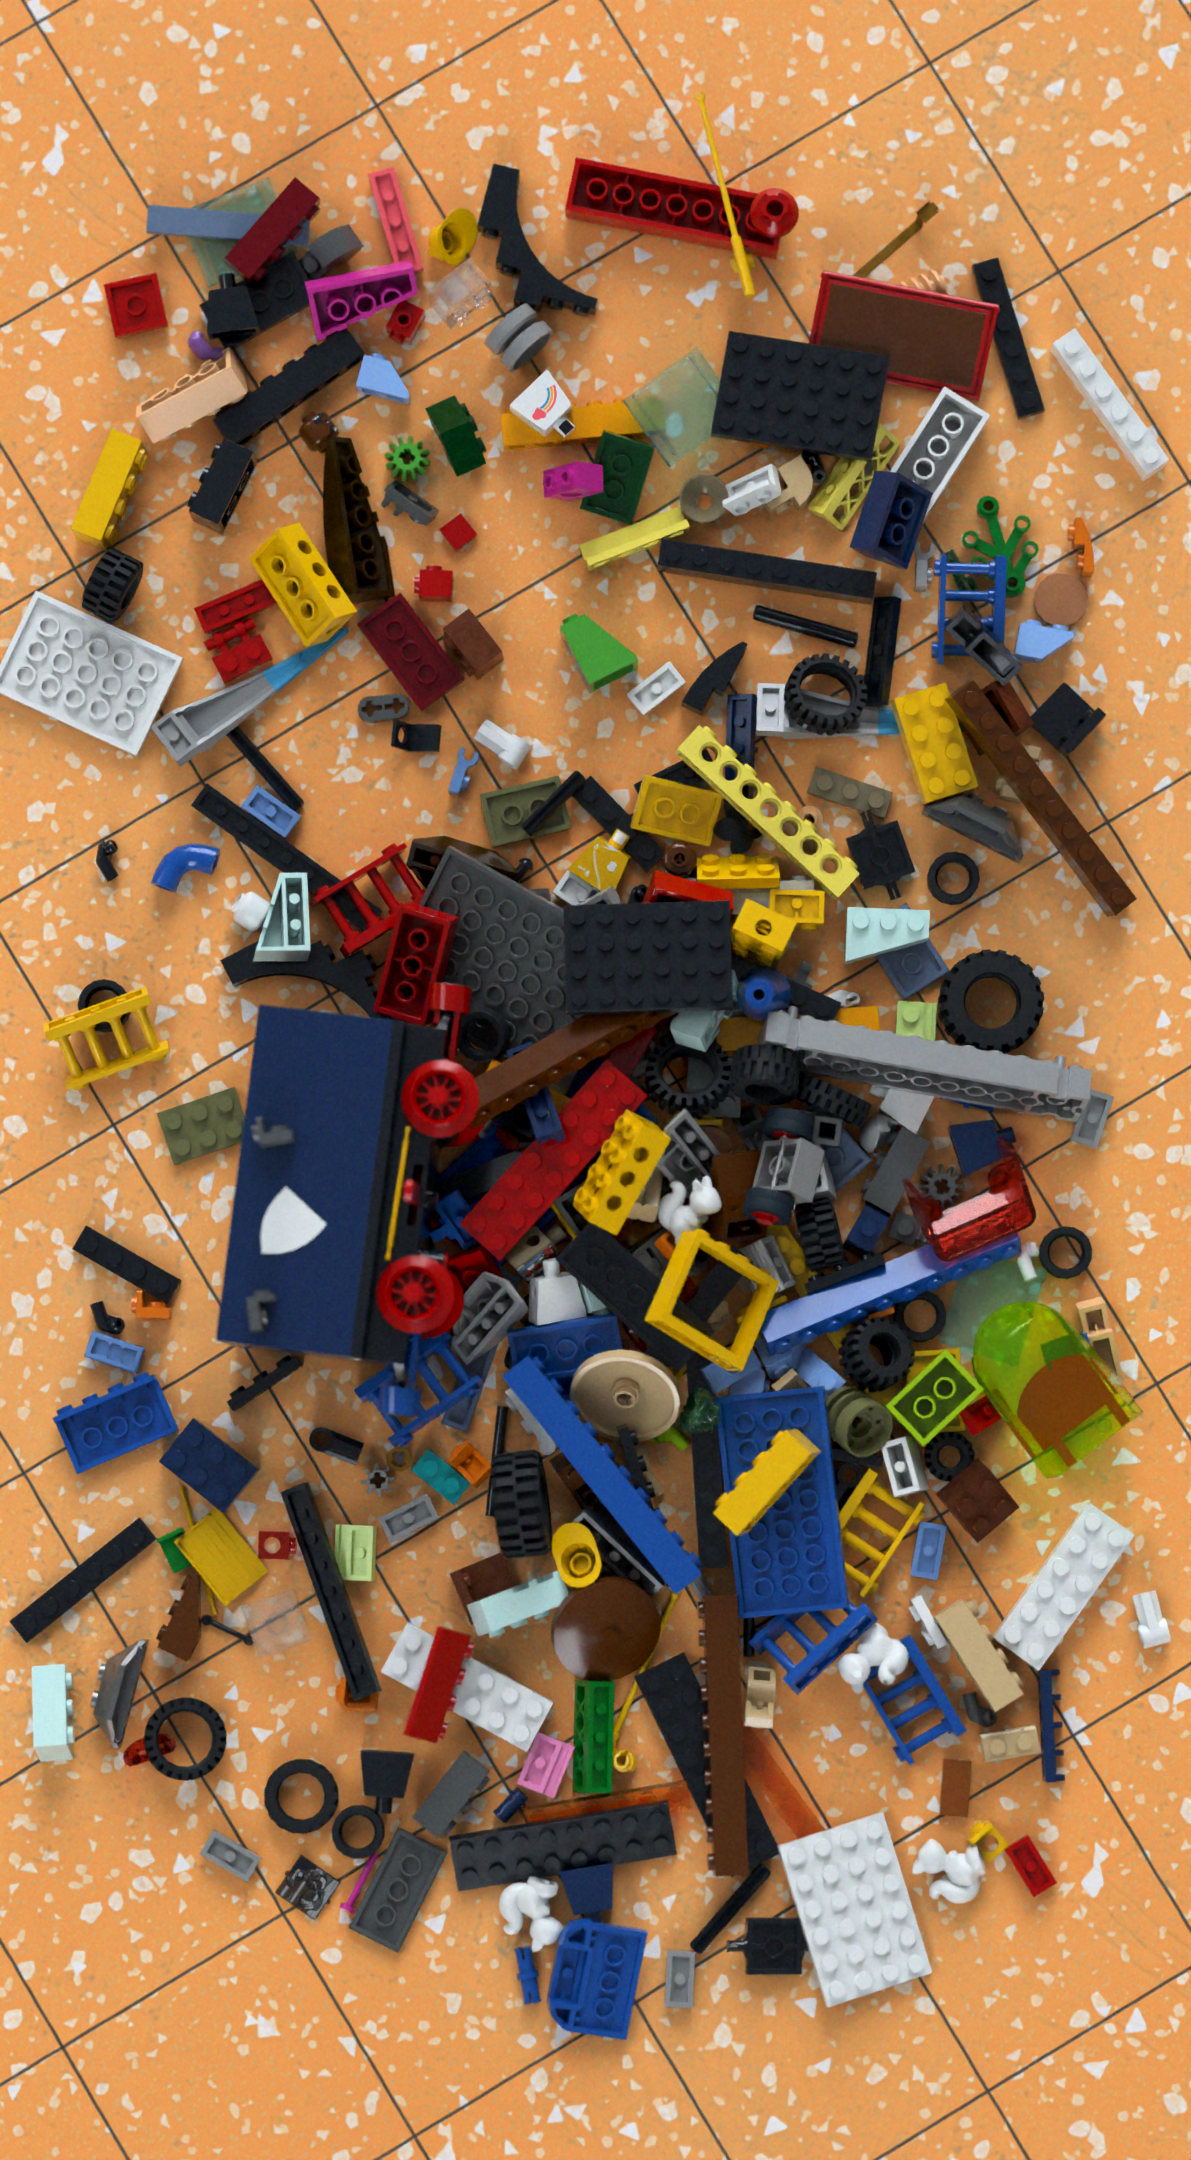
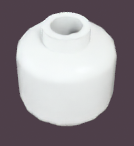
[231,891,270,932]

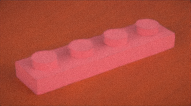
[368,167,424,273]

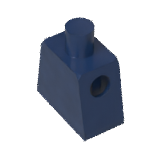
[947,1120,1016,1177]
[843,1202,890,1258]
[560,1862,613,1923]

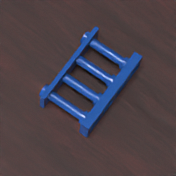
[931,554,1007,664]
[354,1331,484,1447]
[748,1601,878,1695]
[863,1634,967,1765]

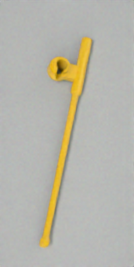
[694,91,756,297]
[613,1591,682,1773]

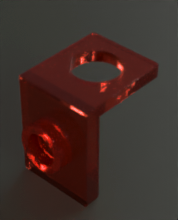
[258,1531,297,1560]

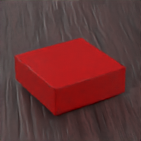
[439,513,477,552]

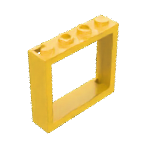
[645,1228,779,1371]

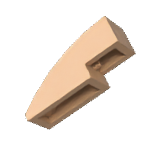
[1075,1296,1124,1383]

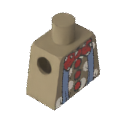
[505,1224,567,1285]

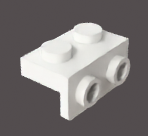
[722,464,782,516]

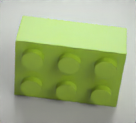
[885,1349,984,1447]

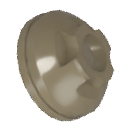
[680,474,729,524]

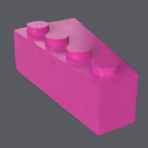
[305,260,418,342]

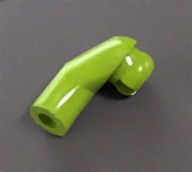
[650,1425,691,1452]

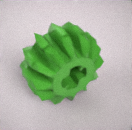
[385,436,431,483]

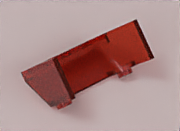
[902,1137,1036,1262]

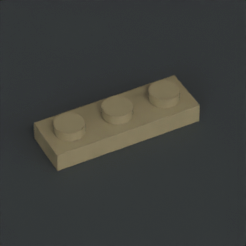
[807,766,893,819]

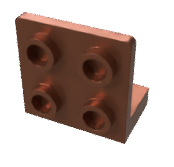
[450,1553,516,1625]

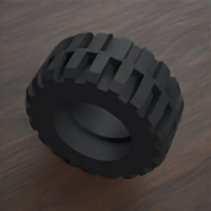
[938,949,1044,1054]
[491,1450,552,1559]

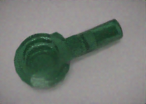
[945,549,979,591]

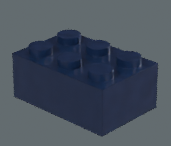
[159,1418,260,1513]

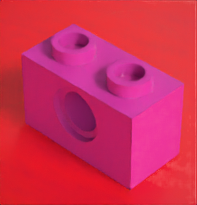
[543,461,603,501]

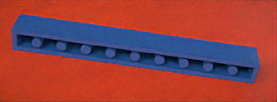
[759,1212,1021,1356]
[502,1355,703,1594]

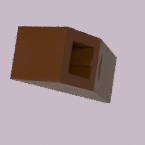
[156,1572,202,1661]

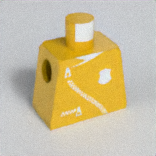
[568,829,632,892]

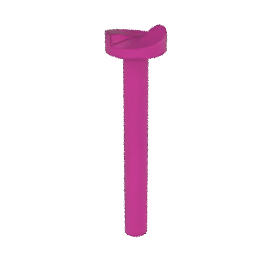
[340,1853,378,1914]

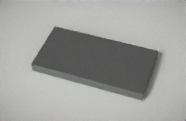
[349,1827,448,1953]

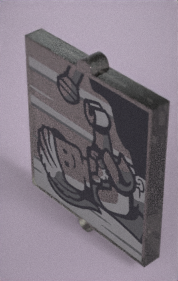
[275,1854,341,1920]

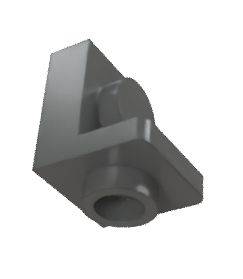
[252,1117,296,1148]
[246,1290,278,1333]

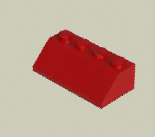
[403,1625,474,1743]

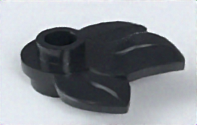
[713,801,762,854]

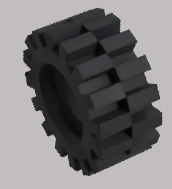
[924,1432,975,1481]

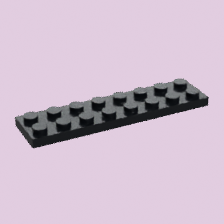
[634,1652,779,1877]
[449,1799,677,1891]

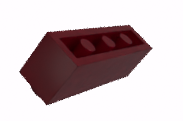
[225,177,321,285]

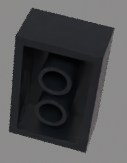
[187,438,257,535]

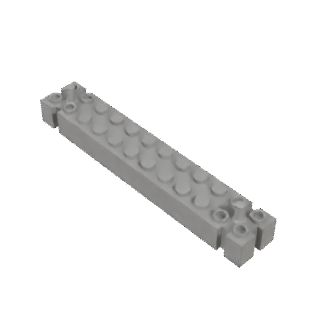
[757,1006,1092,1122]

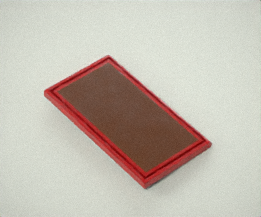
[809,270,1000,401]

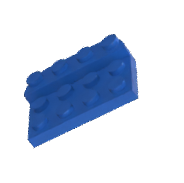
[507,1313,623,1400]
[547,1918,648,2040]

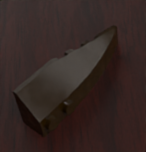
[323,436,395,604]

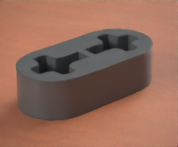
[358,694,409,723]

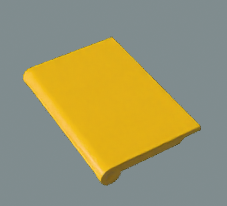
[174,1508,268,1606]

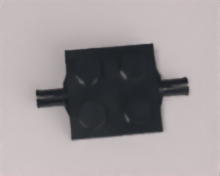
[845,810,915,901]
[726,1917,809,1975]

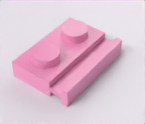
[517,1732,575,1799]

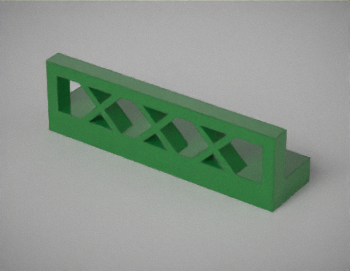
[573,1680,614,1793]

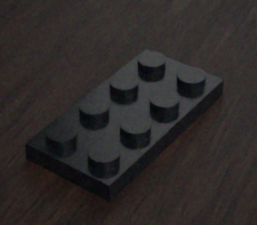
[199,251,310,350]

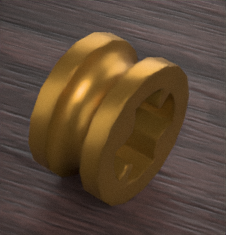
[387,1447,412,1471]

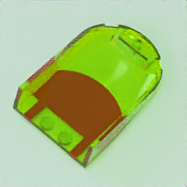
[971,1301,1143,1479]

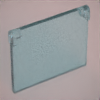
[939,1259,1047,1367]

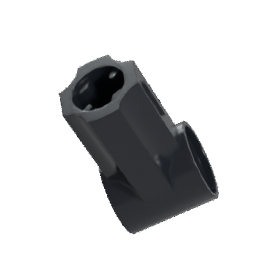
[309,1427,364,1466]
[835,1463,862,1513]

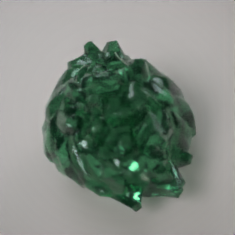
[678,1388,720,1435]

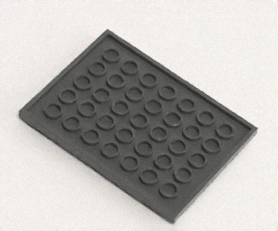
[377,846,584,1096]

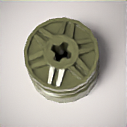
[826,1386,893,1457]

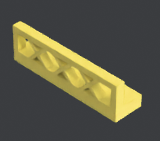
[807,424,901,531]
[579,506,690,572]

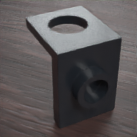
[391,720,442,752]

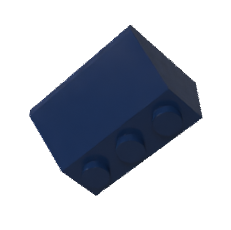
[850,471,933,570]

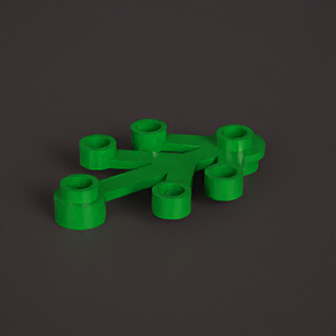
[962,496,1039,597]

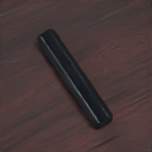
[522,771,586,836]

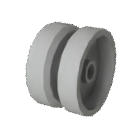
[484,303,554,372]

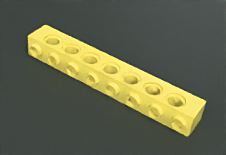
[674,725,860,900]

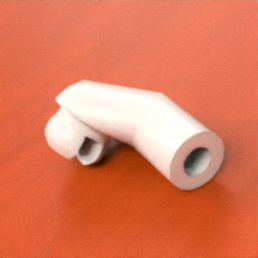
[826,990,860,1009]
[1017,1242,1040,1282]

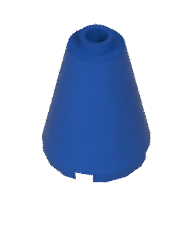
[736,966,791,1021]

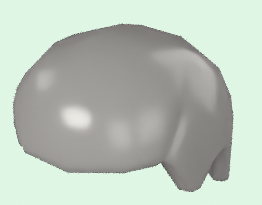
[860,1114,898,1154]

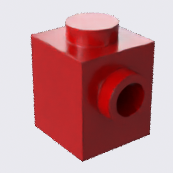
[386,300,426,345]
[414,565,453,602]

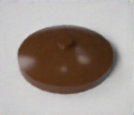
[551,1577,661,1681]

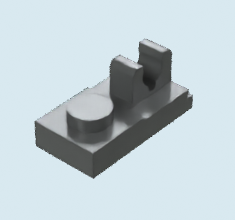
[381,480,439,526]

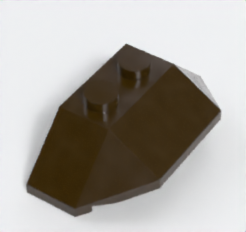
[406,836,518,889]

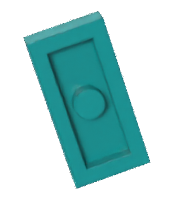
[411,1449,471,1505]

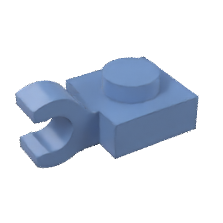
[448,748,479,797]

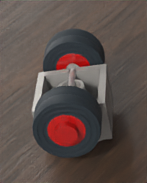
[742,1107,825,1226]

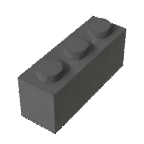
[860,1126,931,1216]
[412,1750,490,1838]

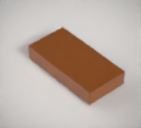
[939,1759,972,1817]

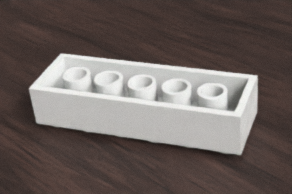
[857,386,990,525]
[992,1503,1134,1671]
[381,1622,554,1752]

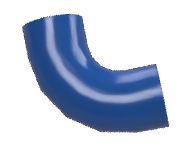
[151,843,220,892]

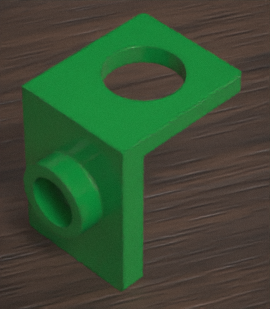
[156,1527,192,1573]

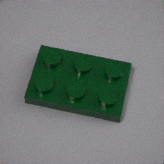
[580,430,656,525]

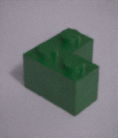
[425,395,487,477]

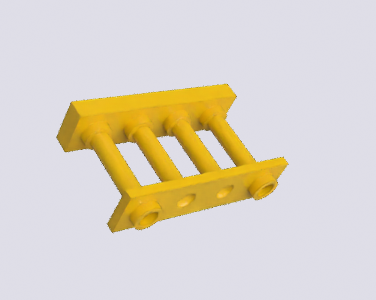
[43,986,171,1091]
[839,1468,925,1597]

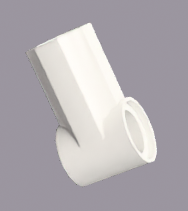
[474,719,532,770]
[1132,1590,1171,1649]

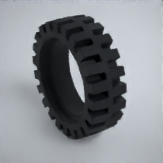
[784,653,867,736]
[795,1072,872,1128]
[144,1698,227,1781]

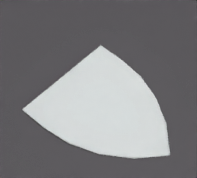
[260,1186,327,1254]

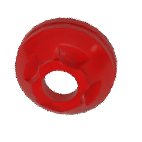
[750,188,799,238]

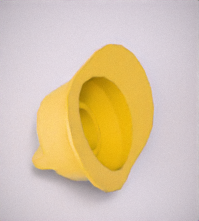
[427,208,478,265]
[551,1522,602,1588]

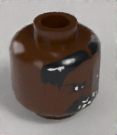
[299,411,339,453]
[662,843,697,878]

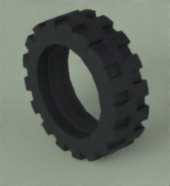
[264,1759,339,1834]

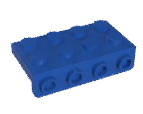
[52,1372,179,1474]

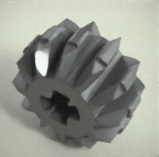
[918,1164,965,1211]

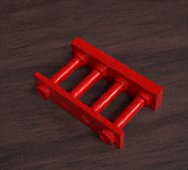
[310,843,425,958]

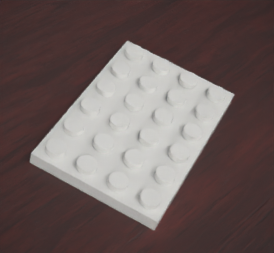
[0,590,184,757]
[777,1812,932,2007]

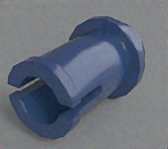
[493,1787,528,1823]

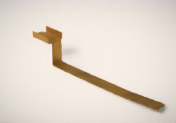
[852,201,939,278]

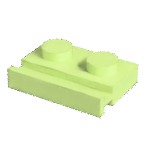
[895,1001,937,1041]
[334,1524,377,1581]

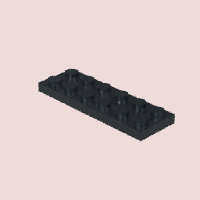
[556,1222,715,1372]

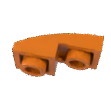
[1067,517,1094,577]

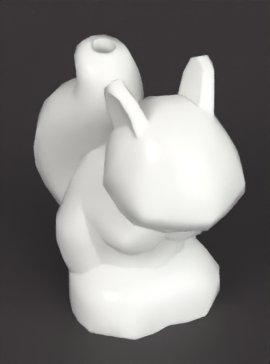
[657,1175,722,1245]
[836,1623,909,1694]
[912,1839,986,1904]
[499,1876,564,1952]

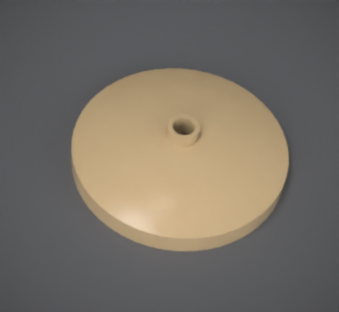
[570,1350,681,1442]

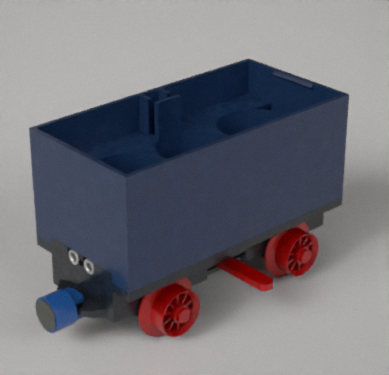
[216,982,485,1418]

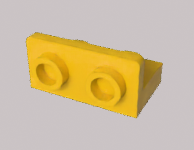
[769,889,825,931]

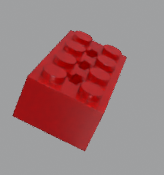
[373,902,460,1026]

